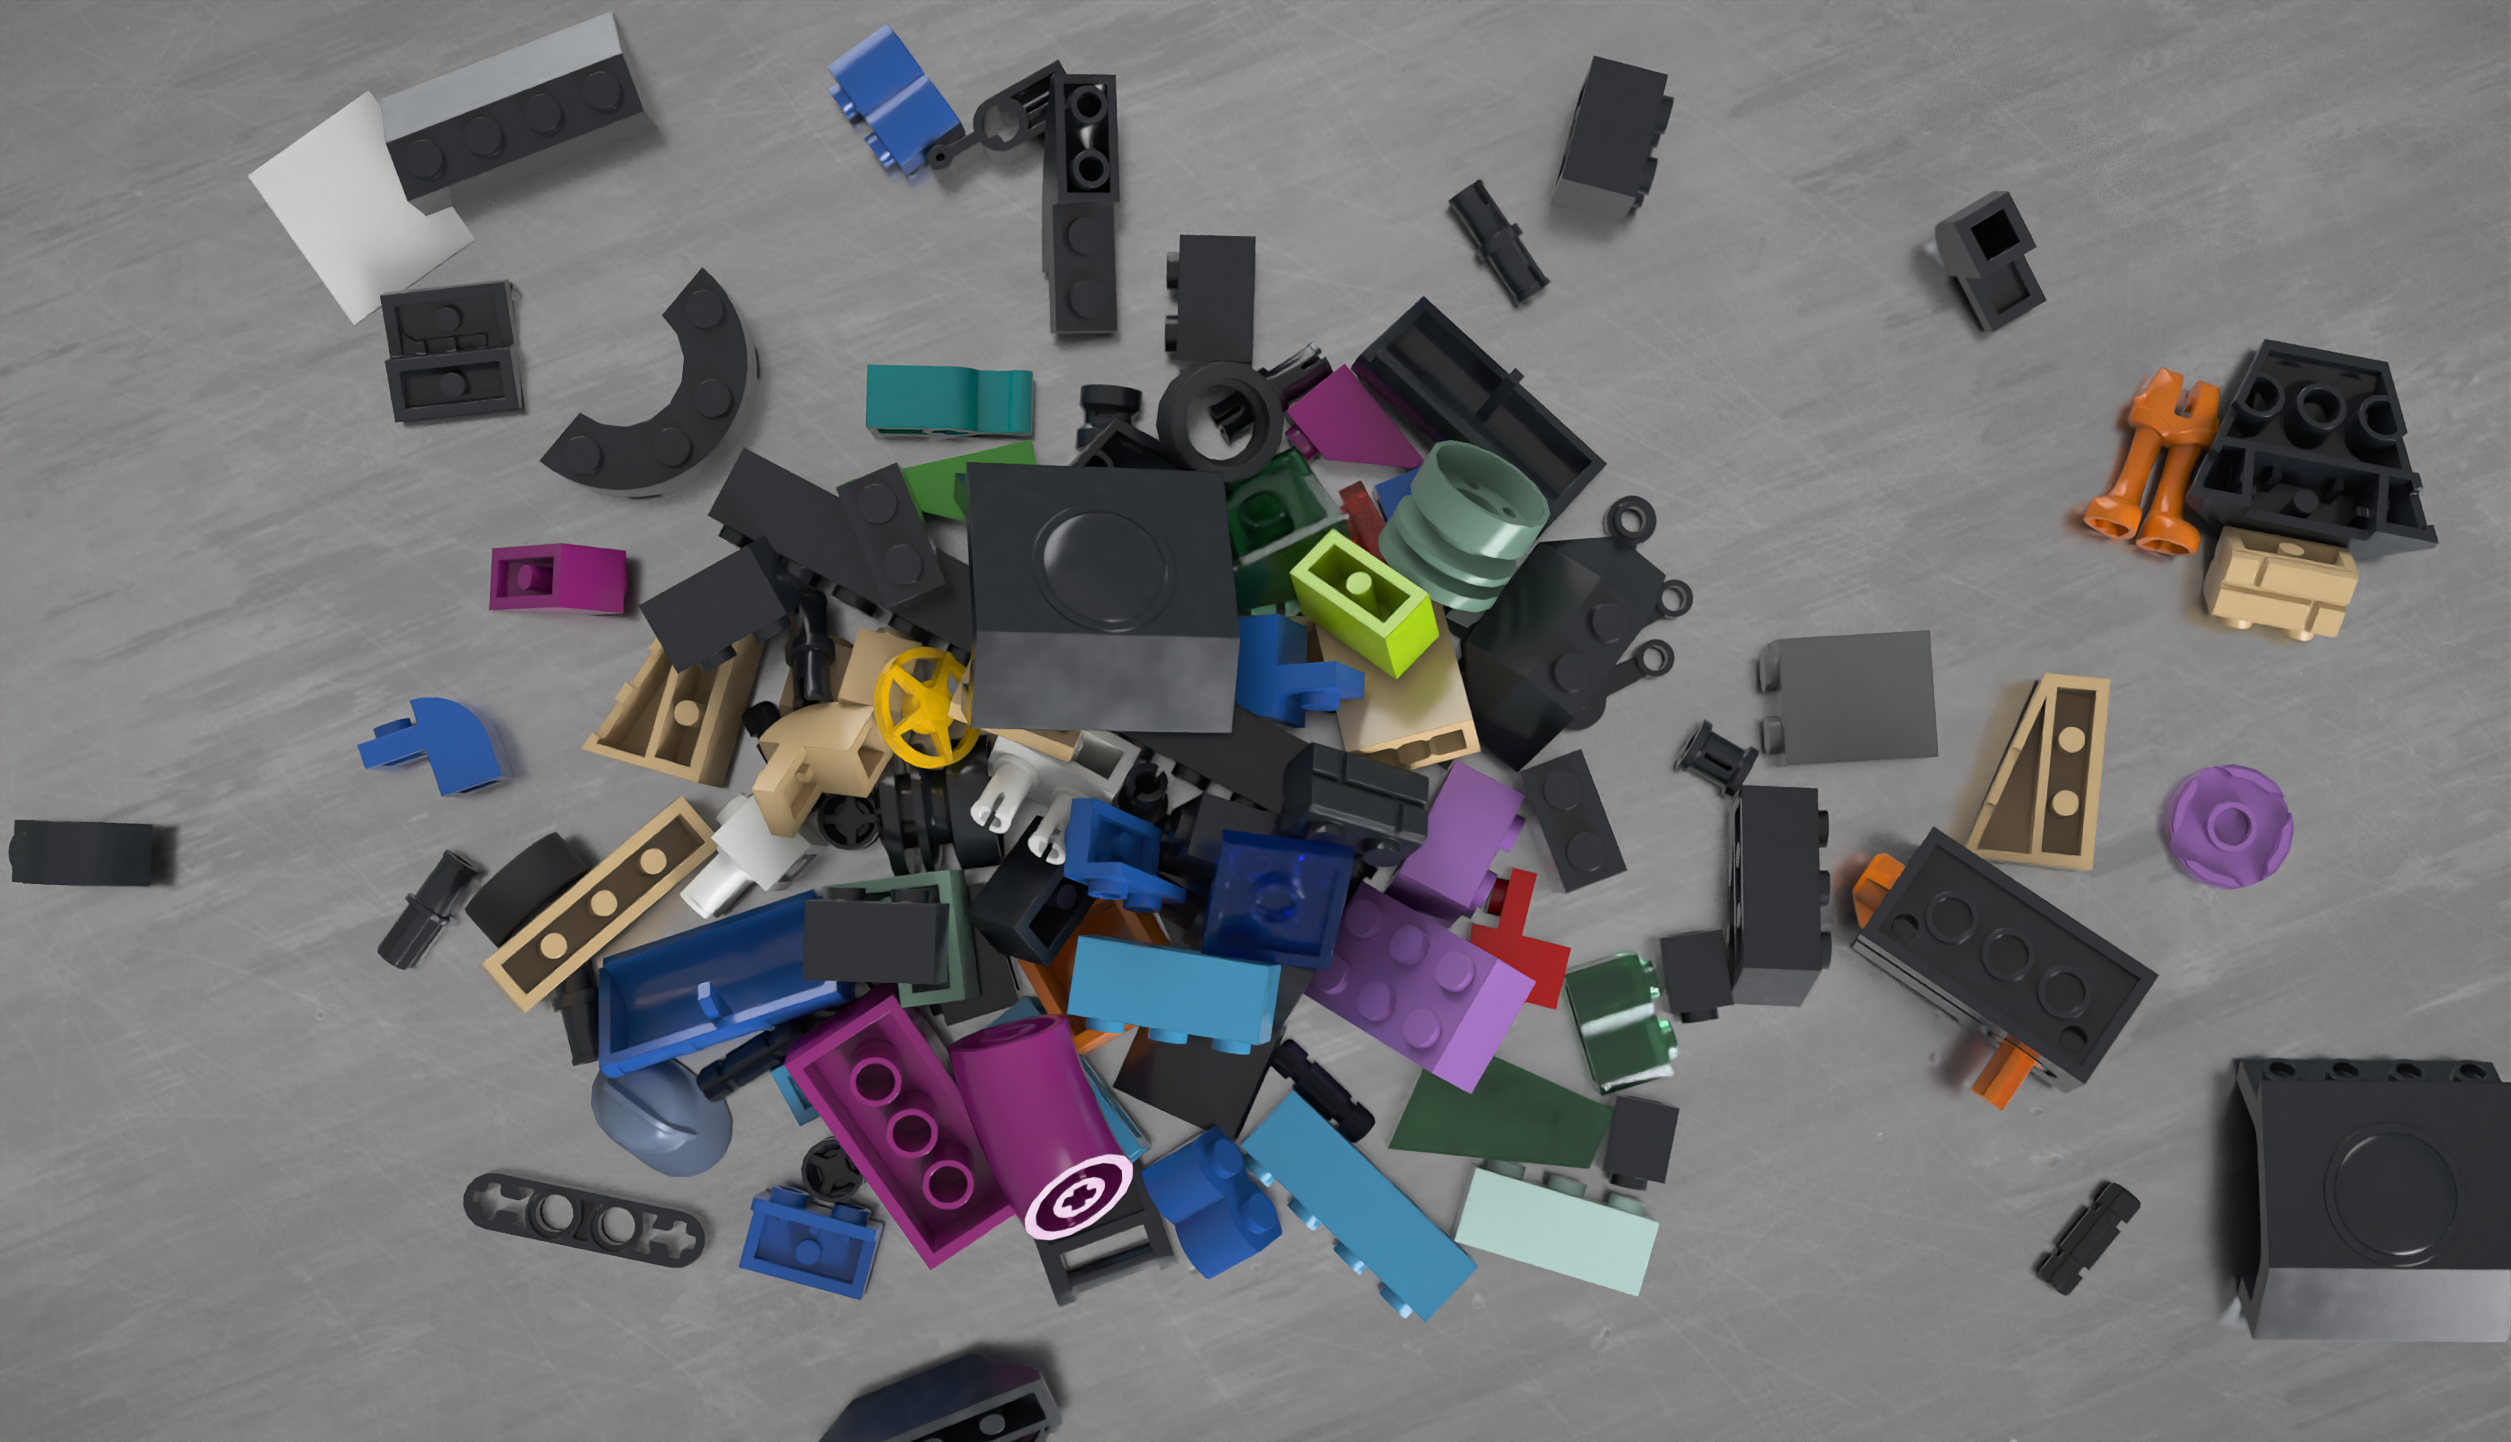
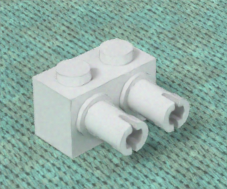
[971,730,1141,865]
[680,792,829,919]

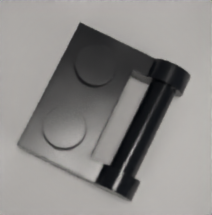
[1034,1157,1179,1307]

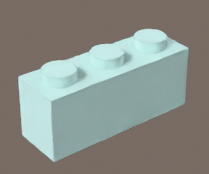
[1451,1156,1660,1296]

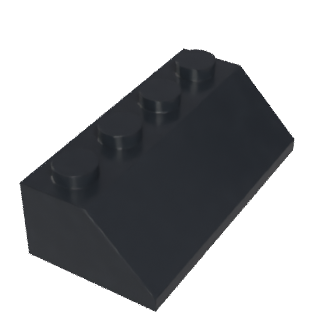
[380,11,658,216]

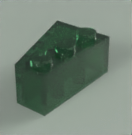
[1385,1054,1615,1169]

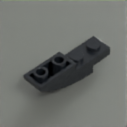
[1042,74,1120,334]

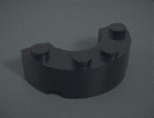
[539,267,759,498]

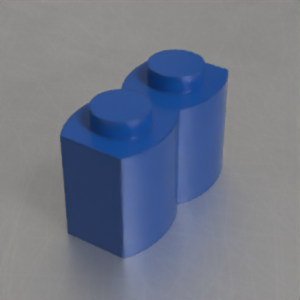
[827,23,966,176]
[1141,1126,1283,1280]

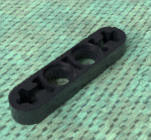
[463,1170,710,1268]

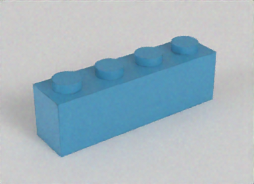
[1240,1086,1478,1322]

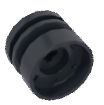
[874,735,1006,877]

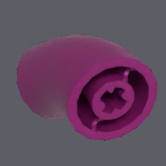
[947,1014,1133,1240]

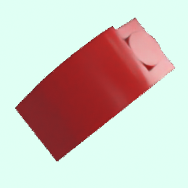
[1467,867,1571,1010]

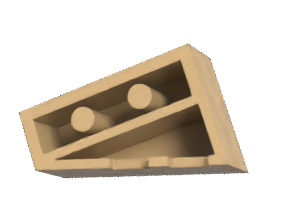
[581,634,765,788]
[1964,673,2111,872]

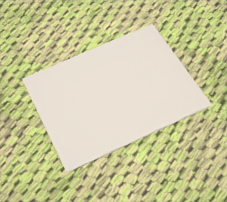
[248,90,476,325]

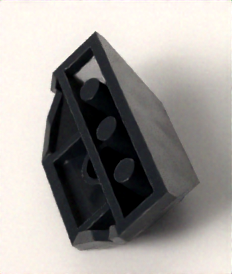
[1463,536,1666,772]
[818,1353,1063,1442]

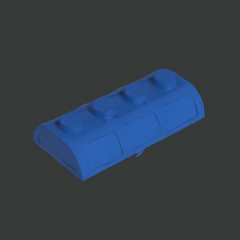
[599,889,855,1078]

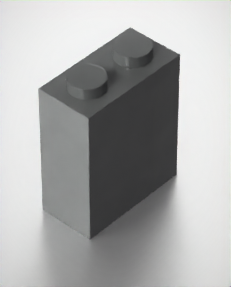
[1760,630,1939,767]

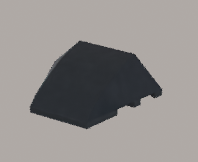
[2184,339,2439,560]

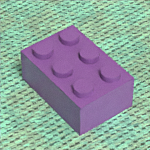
[1303,881,1536,1094]

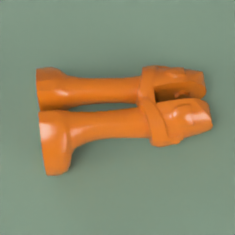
[2083,367,2221,556]

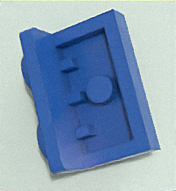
[1063,798,1186,914]
[739,1185,883,1300]

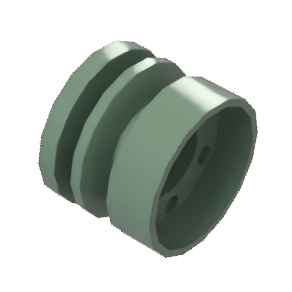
[1378,440,1550,612]

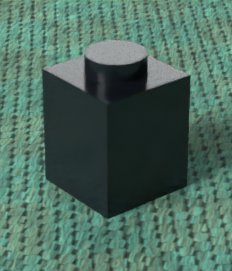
[1652,928,1734,1024]
[1596,1091,1680,1191]

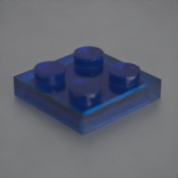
[1200,829,1354,970]

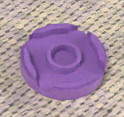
[2163,764,2295,890]

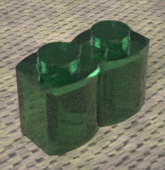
[1563,950,1680,1096]

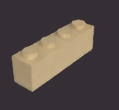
[478,795,718,1014]

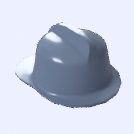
[591,1059,732,1177]

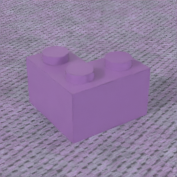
[1383,760,1526,929]

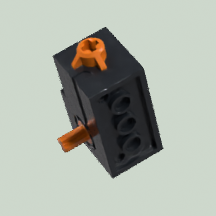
[1852,826,2159,1112]

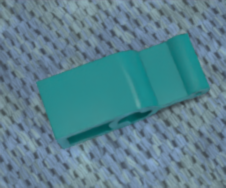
[866,364,1034,436]

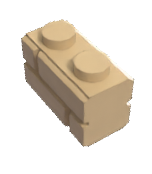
[2203,526,2359,640]

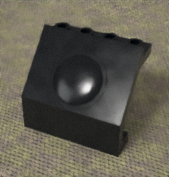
[953,462,1240,733]
[2237,1058,2511,1342]

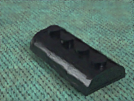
[1350,295,1607,540]

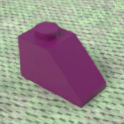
[1284,363,1425,475]
[489,543,628,615]

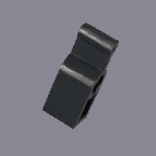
[926,59,1066,183]

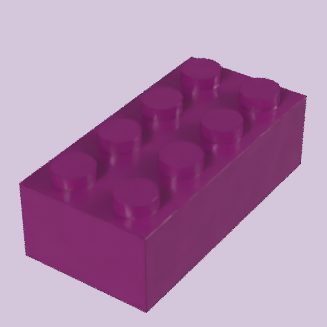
[784,983,1016,1270]

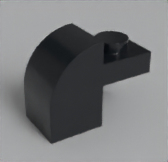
[1935,191,2047,332]
[8,819,153,887]

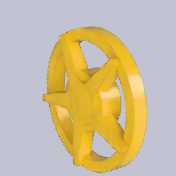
[873,647,981,769]

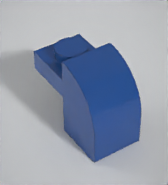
[1235,614,1365,728]
[357,697,516,798]

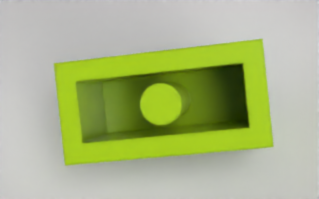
[1289,529,1440,680]

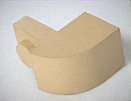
[751,702,894,838]

